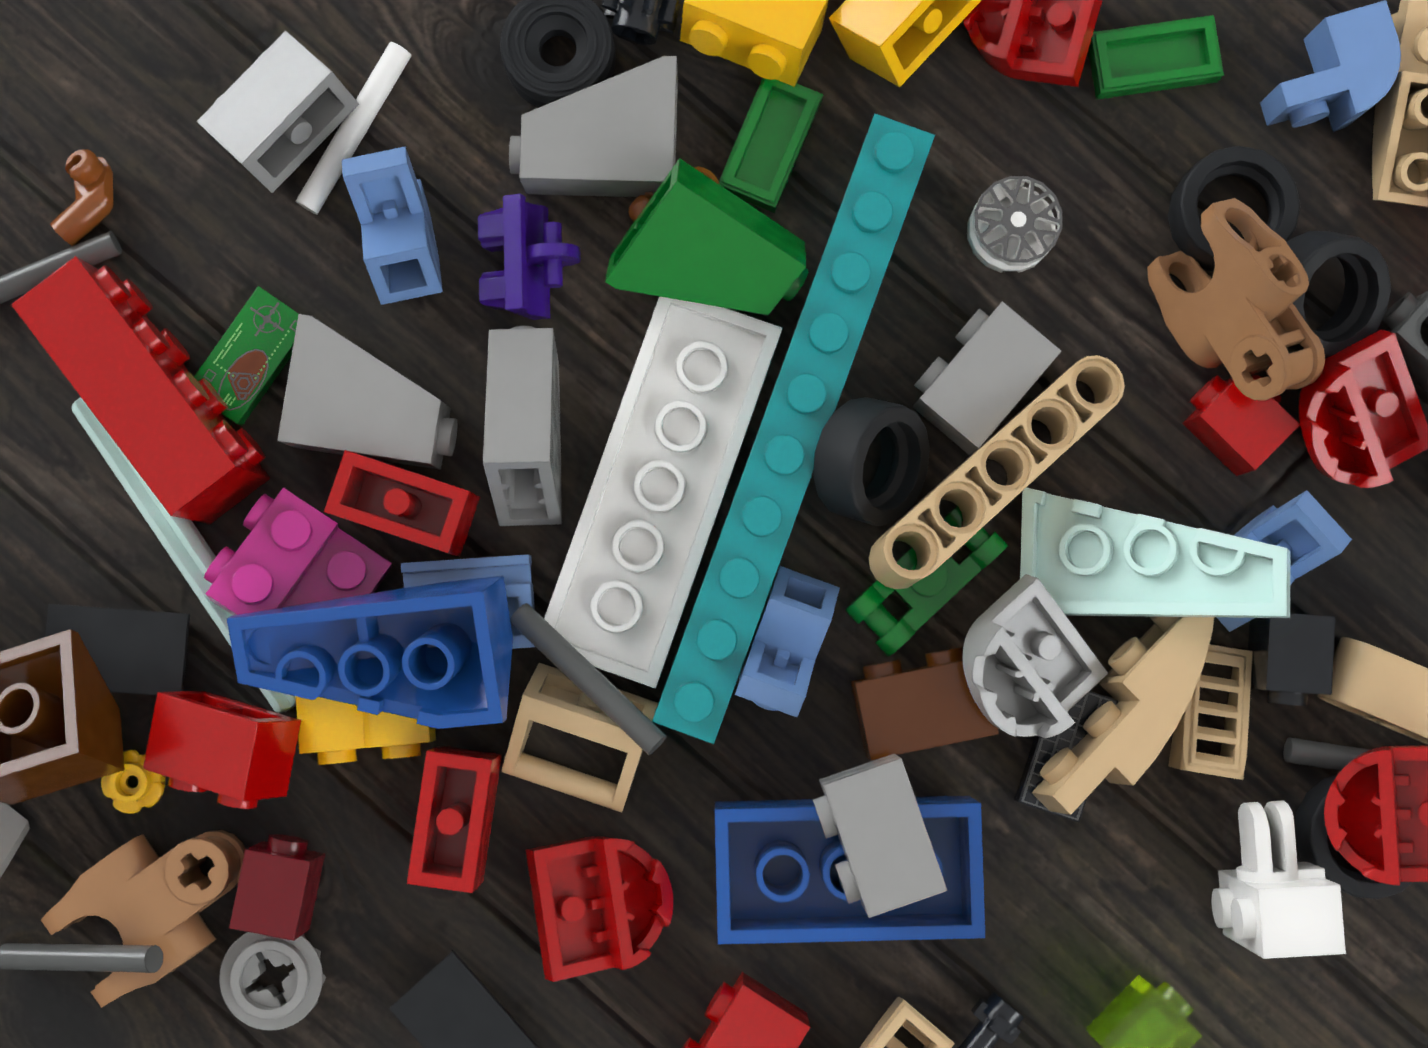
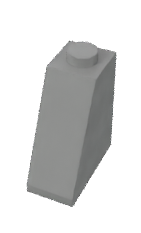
[509,56,678,197]
[277,314,458,470]
[483,326,562,526]

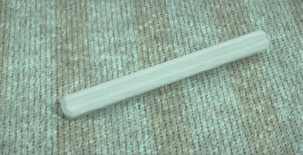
[72,397,296,713]

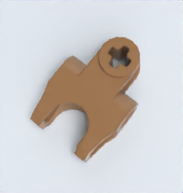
[1147,198,1325,400]
[41,830,245,1008]

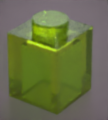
[1086,975,1202,1048]

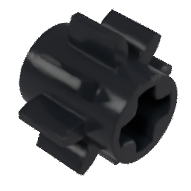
[601,0,681,45]

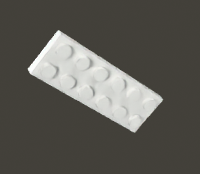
[544,296,782,689]

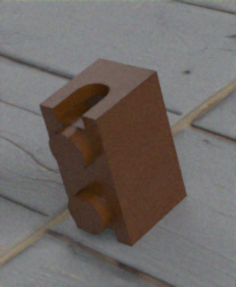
[850,646,999,760]

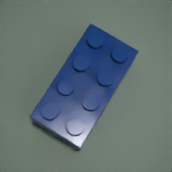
[715,796,985,944]

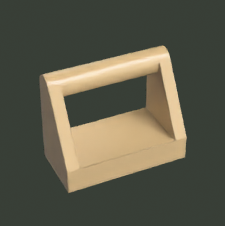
[502,663,659,813]

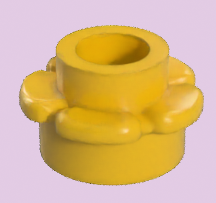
[101,750,166,814]

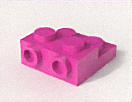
[204,487,392,615]

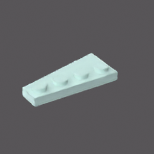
[1020,488,1291,618]

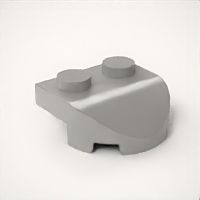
[962,574,1108,738]

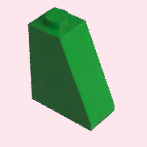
[605,158,808,315]

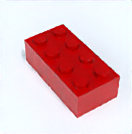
[11,256,270,524]

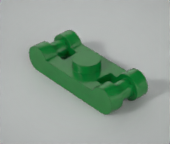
[845,505,1008,657]

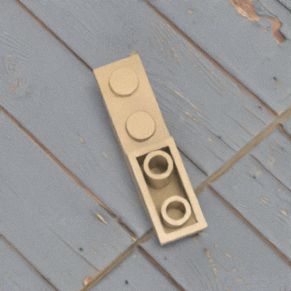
[1372,0,1428,208]
[1032,617,1215,815]

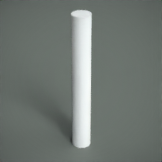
[295,42,412,215]

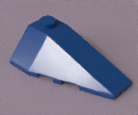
[227,576,513,729]

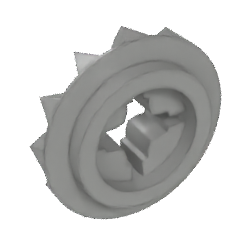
[219,932,326,1031]

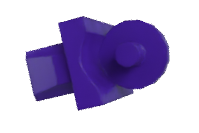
[478,194,581,320]

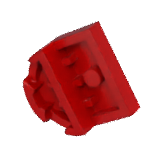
[963,0,1102,87]
[1299,329,1428,488]
[1324,745,1428,886]
[526,836,674,982]

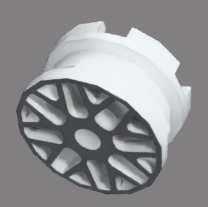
[967,176,1062,273]

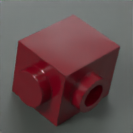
[229,834,325,941]

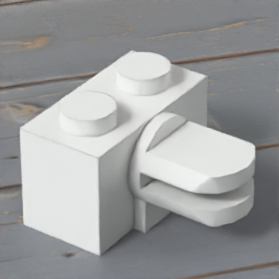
[1211,800,1346,959]

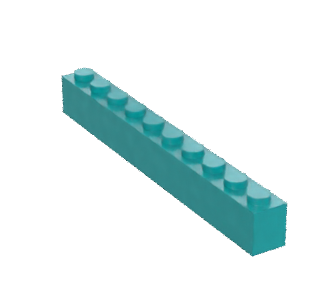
[652,113,935,744]

